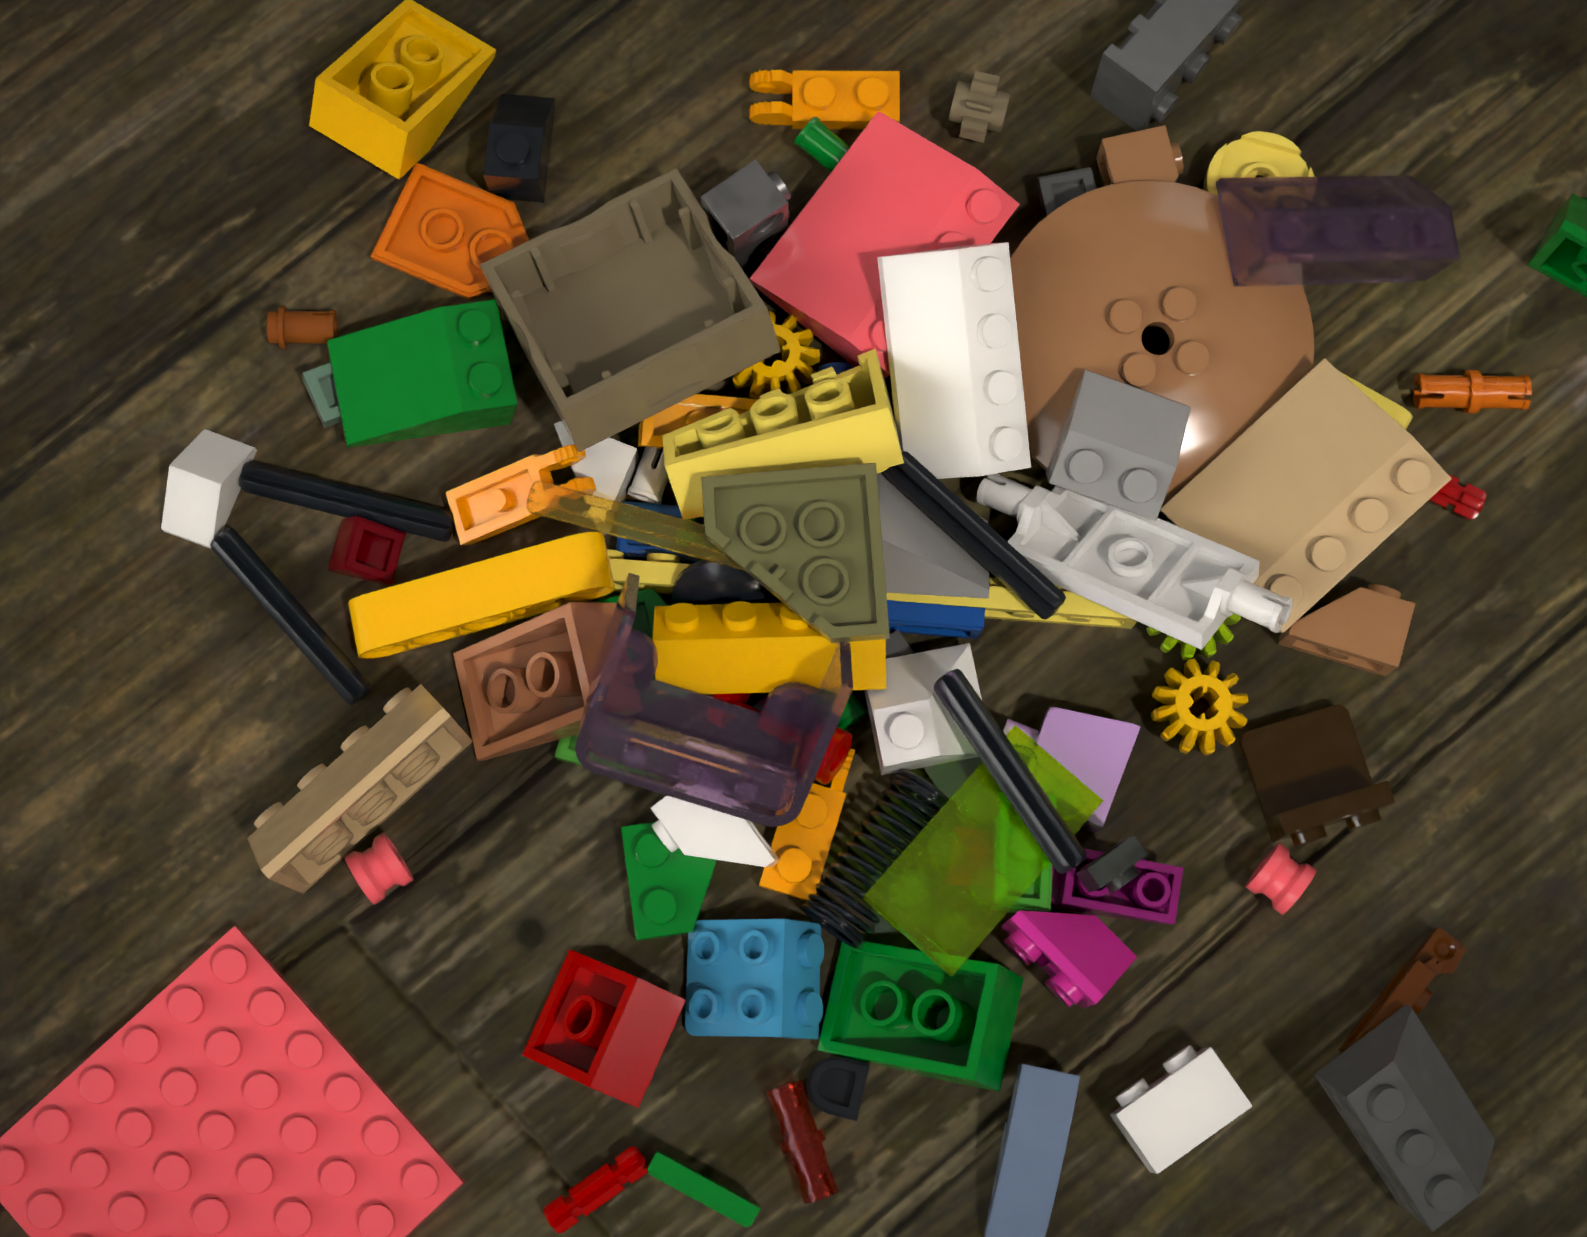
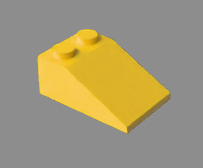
[309,0,496,179]

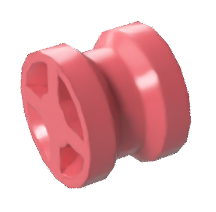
[344,832,414,905]
[1245,842,1317,915]

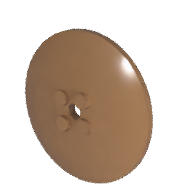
[1010,180,1314,506]

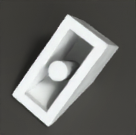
[651,766,781,867]

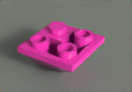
[1001,910,1137,1009]

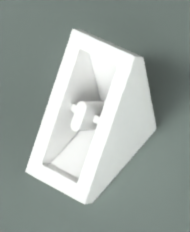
[554,421,640,535]
[161,429,257,549]

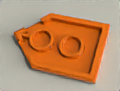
[370,162,529,300]

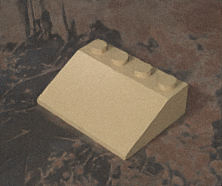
[1160,358,1452,633]
[247,684,473,894]

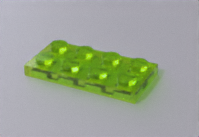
[863,725,1104,977]

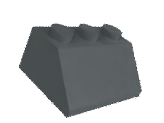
[1314,1004,1495,1232]

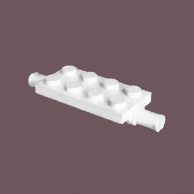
[976,473,1293,650]

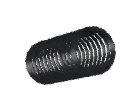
[801,769,958,949]

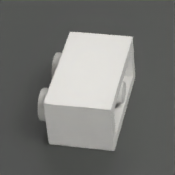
[1109,1045,1252,1174]

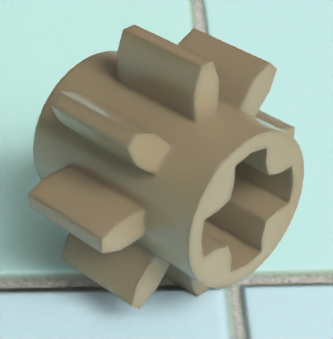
[949,70,1011,143]

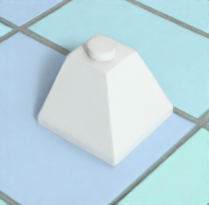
[864,643,982,775]

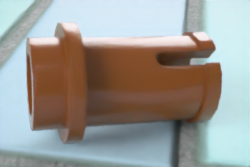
[267,305,338,349]

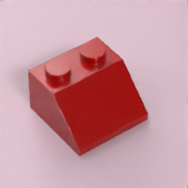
[522,949,686,1108]

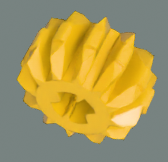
[733,311,820,399]
[1151,659,1248,756]

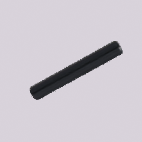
[884,451,1066,620]
[239,461,455,542]
[210,528,372,705]
[934,669,1086,874]

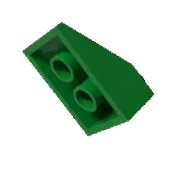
[327,300,517,448]
[817,942,1024,1092]

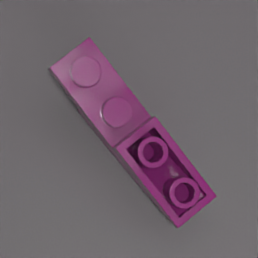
[942,827,1183,925]

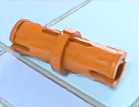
[1413,370,1532,414]

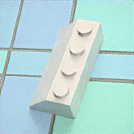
[877,242,1031,479]

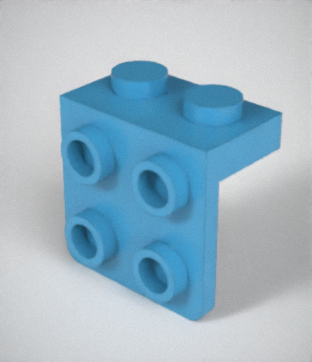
[685,919,824,1039]

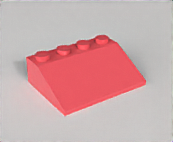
[749,111,1020,379]

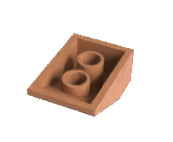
[453,602,642,761]

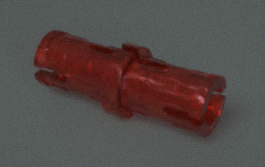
[766,1079,839,1204]

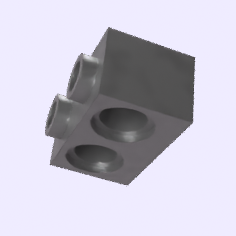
[701,159,791,271]

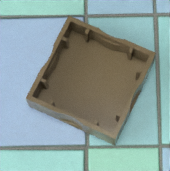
[480,168,781,452]

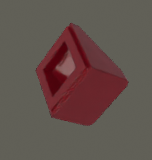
[328,516,406,586]

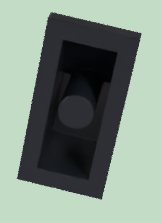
[483,94,556,203]

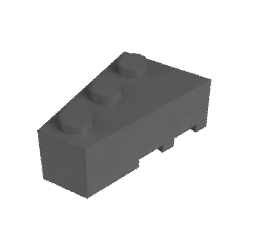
[1090,0,1243,131]

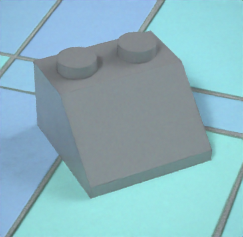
[1046,369,1191,521]

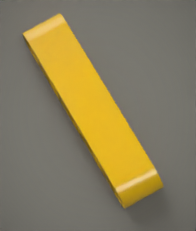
[348,532,615,659]

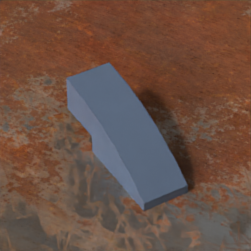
[984,1064,1080,1237]

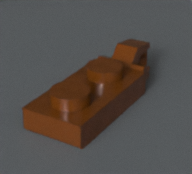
[1338,927,1467,1055]

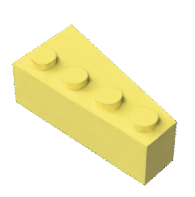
[662,349,904,521]

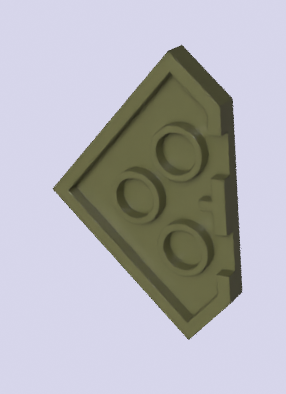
[701,463,890,643]

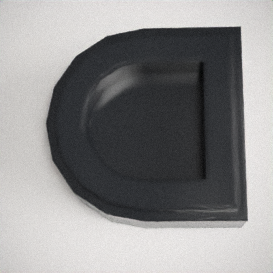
[807,1057,870,1121]

